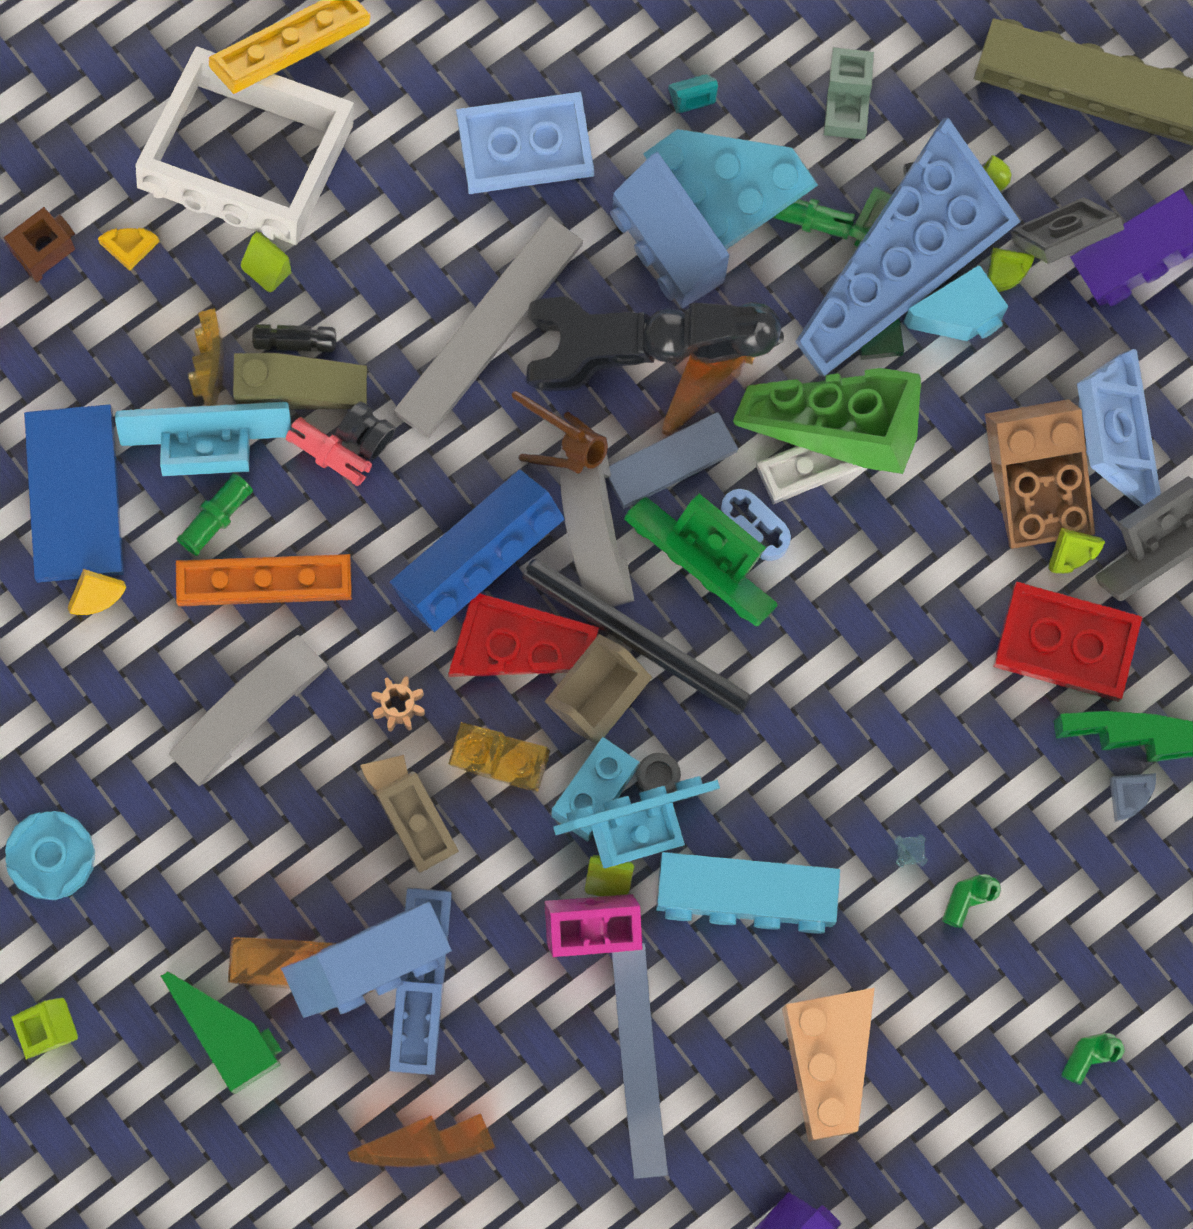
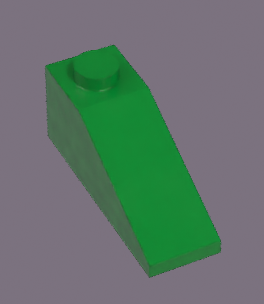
[161,971,282,1094]

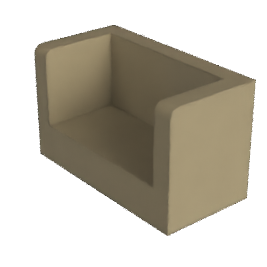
[544,634,653,744]
[374,771,459,873]

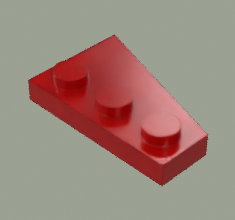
[448,593,599,677]

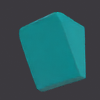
[668,75,718,113]

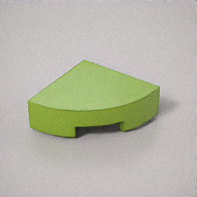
[987,248,1035,292]
[1048,528,1105,574]

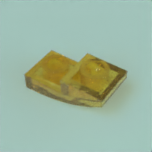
[188,308,224,406]
[448,722,551,792]

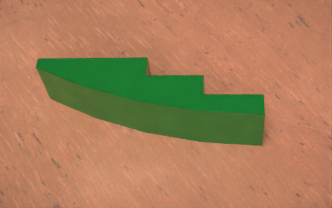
[1053,711,1193,762]

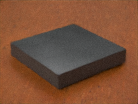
[1010,197,1124,264]

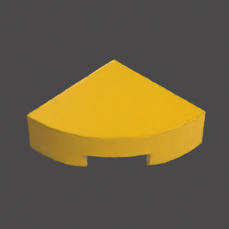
[98,227,160,271]
[68,569,126,615]

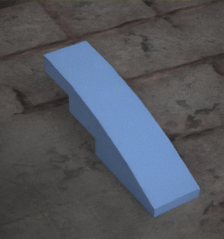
[389,887,452,1075]

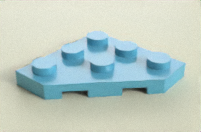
[643,129,818,250]

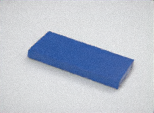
[24,404,124,583]

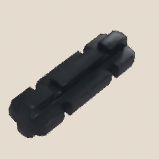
[252,324,337,352]

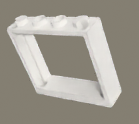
[136,46,354,245]

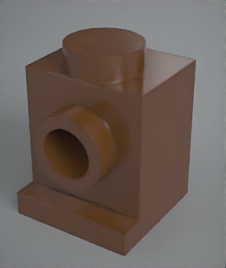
[3,207,75,283]

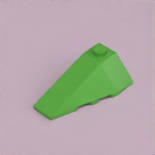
[733,368,921,474]

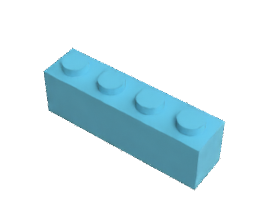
[656,852,840,934]

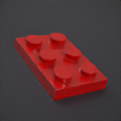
[993,581,1142,702]

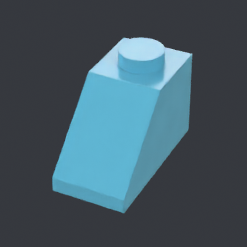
[904,265,1008,341]

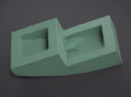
[823,47,874,140]

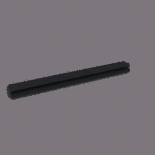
[522,559,751,715]

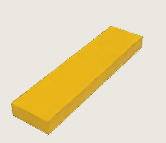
[209,0,371,94]

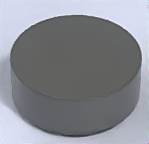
[636,753,681,794]

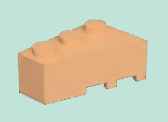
[782,988,875,1142]

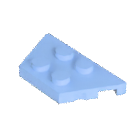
[1077,349,1161,507]

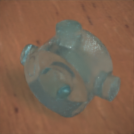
[894,834,928,868]

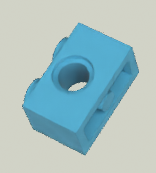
[552,737,639,842]

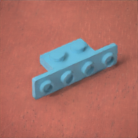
[115,402,292,476]
[553,776,720,869]

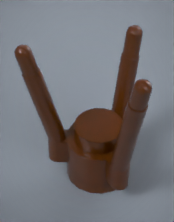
[511,391,608,474]

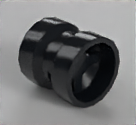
[336,401,396,461]

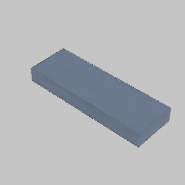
[607,412,738,509]

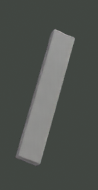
[394,216,583,439]

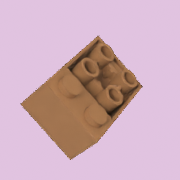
[985,399,1095,549]

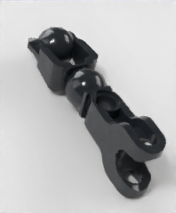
[526,297,784,391]

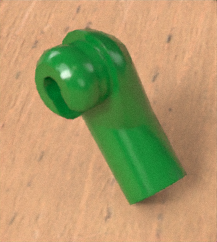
[942,874,1001,928]
[1061,1033,1125,1085]

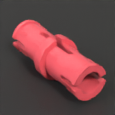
[286,417,372,486]

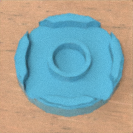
[5,811,95,900]

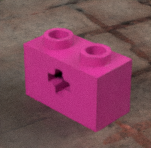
[545,894,642,957]

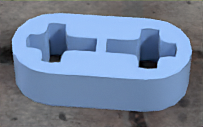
[720,489,791,561]

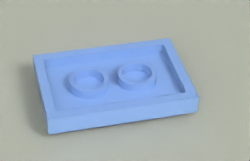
[456,92,594,194]

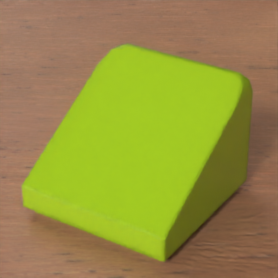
[241,232,291,292]
[584,855,634,896]
[11,998,78,1059]

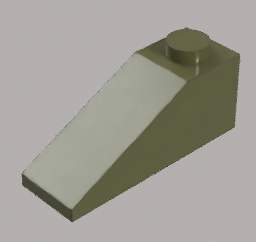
[233,353,367,409]

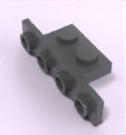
[1096,476,1193,601]

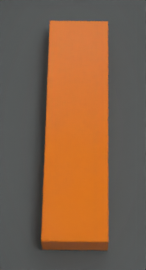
[176,554,352,606]

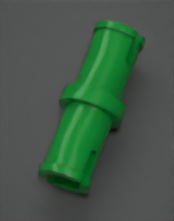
[772,198,855,241]
[176,473,253,556]

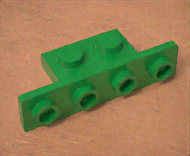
[624,494,778,627]

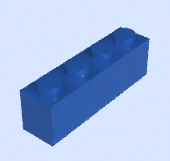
[389,469,565,633]

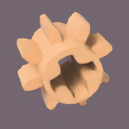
[372,676,425,732]

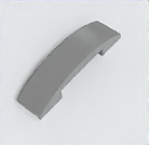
[560,434,634,607]
[169,635,328,786]

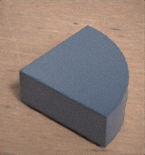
[1110,773,1156,822]

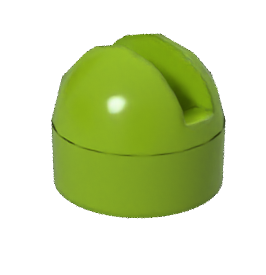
[983,155,1012,191]

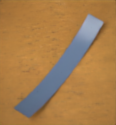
[612,943,668,1179]

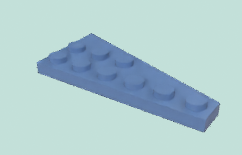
[795,118,1021,376]

